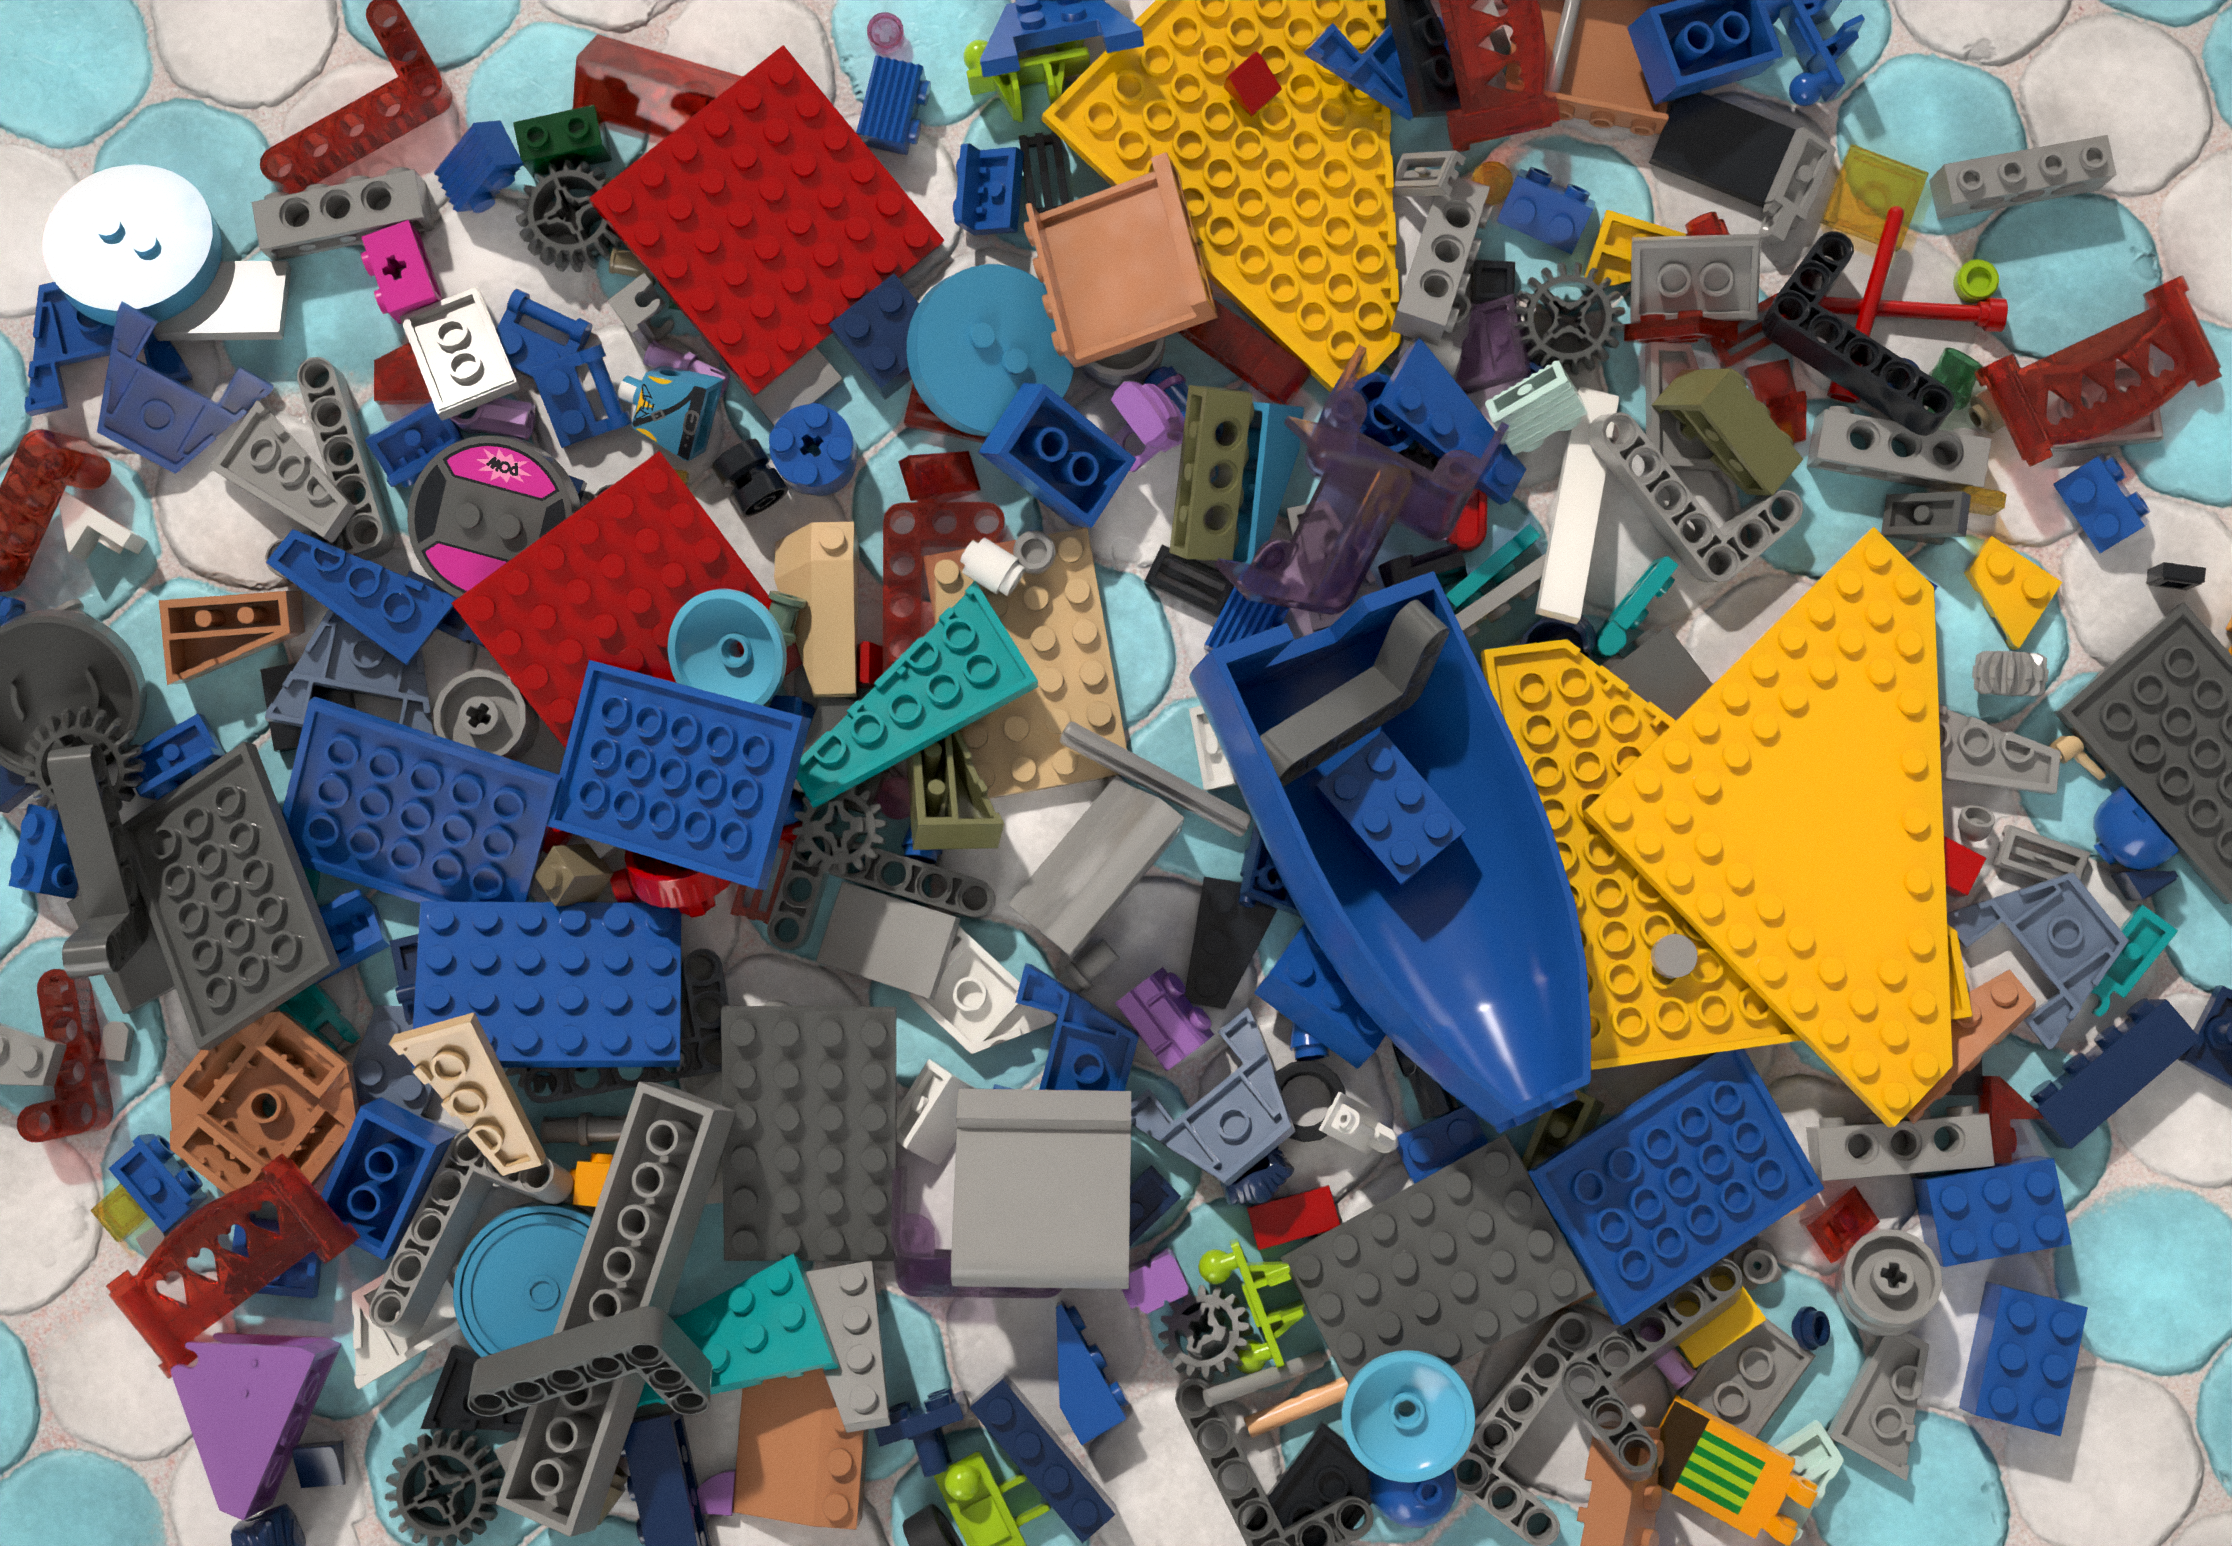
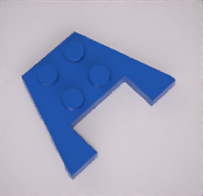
[980,0,1144,78]
[1304,17,1463,121]
[24,282,193,416]
[97,301,274,474]
[993,963,1139,1091]

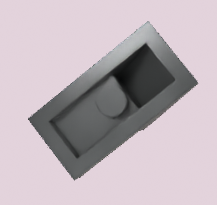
[1881,491,1971,545]

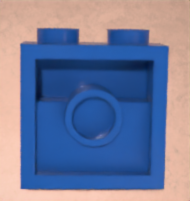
[1396,1105,1488,1185]

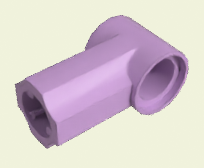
[450,398,536,441]

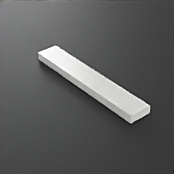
[1535,386,1619,624]

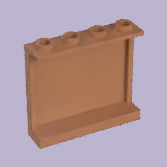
[1499,0,1676,136]
[1024,152,1218,368]

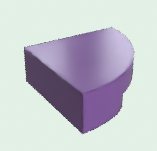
[692,1470,736,1516]

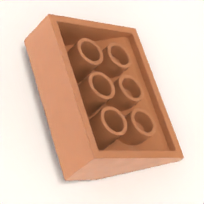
[732,1368,869,1530]

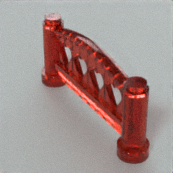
[1438,0,1560,152]
[1974,275,2222,467]
[106,1153,361,1379]

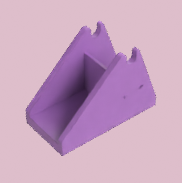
[171,1332,342,1521]

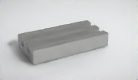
[1392,150,1466,197]
[1992,825,2090,882]

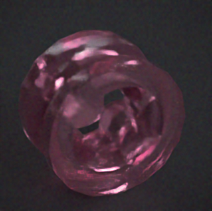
[867,12,904,54]

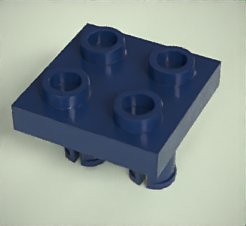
[2178,985,2232,1090]
[874,1387,969,1477]

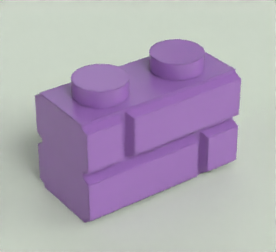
[1115,967,1214,1072]
[1122,1247,1189,1314]

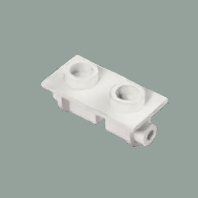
[1319,1092,1399,1156]

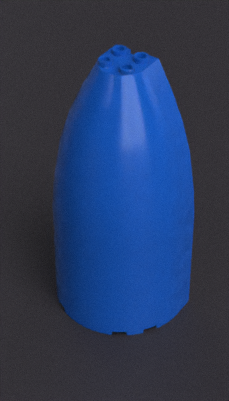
[1189,571,1591,1134]

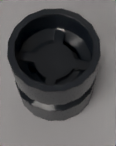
[711,438,788,518]

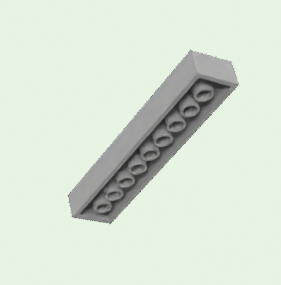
[496,1082,736,1537]

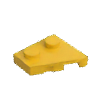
[1584,210,1686,287]
[1964,536,2062,650]

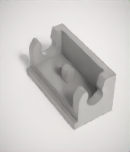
[607,273,675,352]

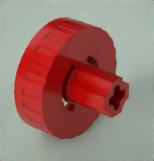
[624,850,732,918]

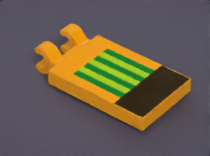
[1658,1395,1818,1546]

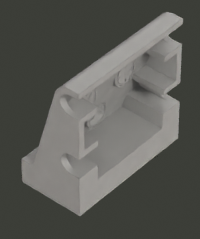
[1008,775,1184,960]
[951,1089,1132,1289]

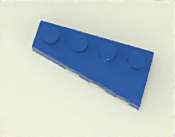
[1374,337,1526,505]
[266,529,457,666]

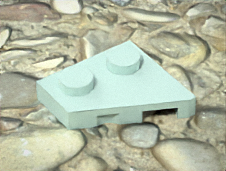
[1774,1420,1844,1542]

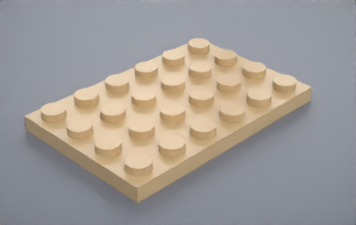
[923,528,1127,799]

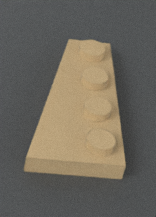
[389,1012,546,1176]

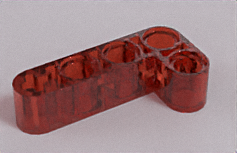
[1177,286,1311,405]
[0,429,112,592]
[17,969,113,1142]

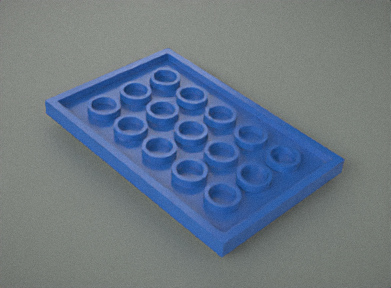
[546,660,811,890]
[282,697,562,903]
[411,901,681,1068]
[1527,1049,1825,1326]

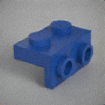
[953,143,1024,236]
[1496,167,1595,255]
[365,401,464,488]
[2053,453,2150,553]
[134,713,225,801]
[8,804,78,899]
[313,889,390,985]
[108,1133,208,1233]

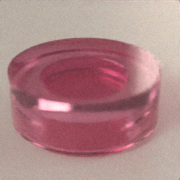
[877,777,910,820]

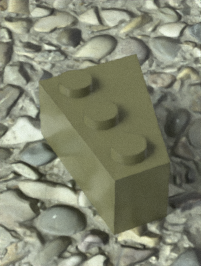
[1651,368,1803,496]
[906,730,1004,850]

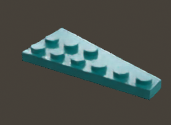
[796,581,1038,808]
[636,1253,840,1410]

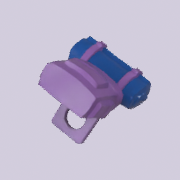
[1111,366,1220,472]

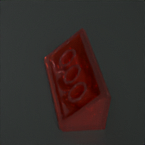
[572,34,743,139]

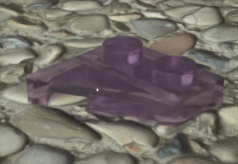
[1455,294,1531,395]

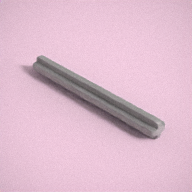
[1060,722,1251,837]

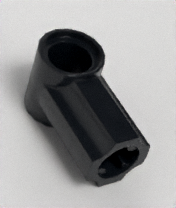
[1378,543,1468,588]
[1392,1042,1458,1120]

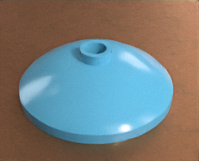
[668,589,787,706]
[1341,1350,1475,1483]

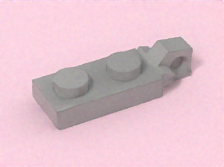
[1758,127,1836,245]

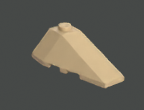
[774,522,859,698]

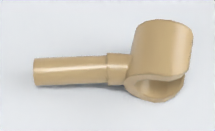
[2049,736,2106,780]

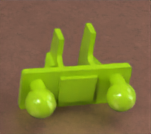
[963,39,1090,123]
[1198,1238,1307,1374]
[934,1451,1051,1546]

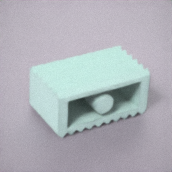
[1485,360,1588,455]

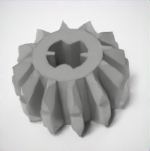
[1972,651,2049,697]

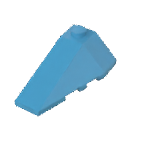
[1211,402,1304,573]

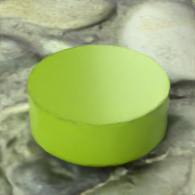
[1953,259,1999,304]

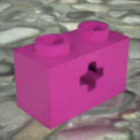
[361,220,443,324]

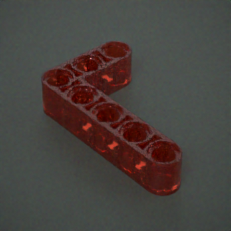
[260,0,453,194]
[883,502,1007,673]

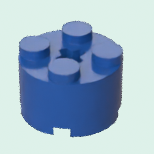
[769,403,858,496]

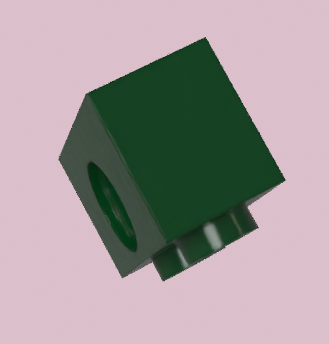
[513,105,612,178]

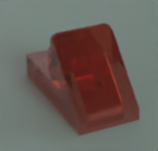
[1744,358,1807,444]
[898,451,981,509]
[1978,1075,2043,1163]
[1799,1186,1880,1263]

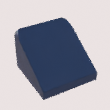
[0,765,39,813]
[2111,871,2178,901]
[292,1440,346,1488]

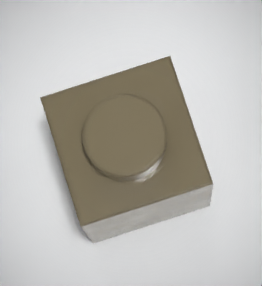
[535,844,614,907]

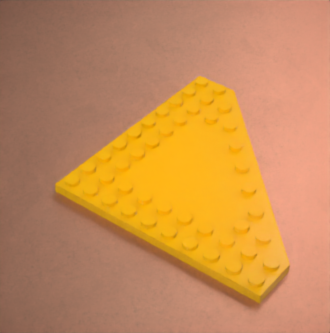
[1041,0,1401,400]
[1581,527,1953,1127]
[1480,639,1973,1070]

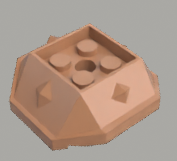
[170,1011,360,1203]

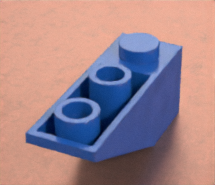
[1056,1300,1130,1445]

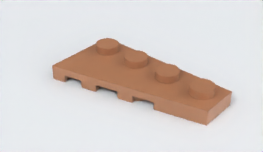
[1906,969,2036,1125]

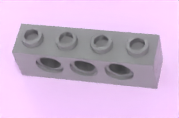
[1929,135,2117,220]
[251,167,434,261]
[1390,176,1493,346]
[1807,406,1992,496]
[1806,1105,1995,1181]

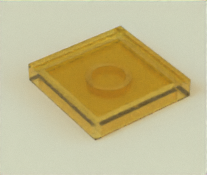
[1820,144,1929,252]

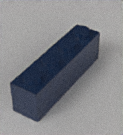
[2023,998,2201,1149]
[969,1373,1116,1544]
[621,1409,711,1546]

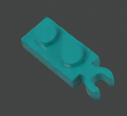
[1446,524,1541,612]
[2090,904,2178,1017]

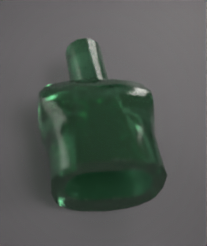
[1927,347,1984,413]

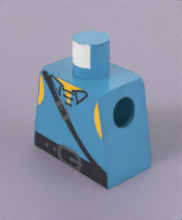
[618,366,724,461]

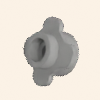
[1732,1241,1782,1290]

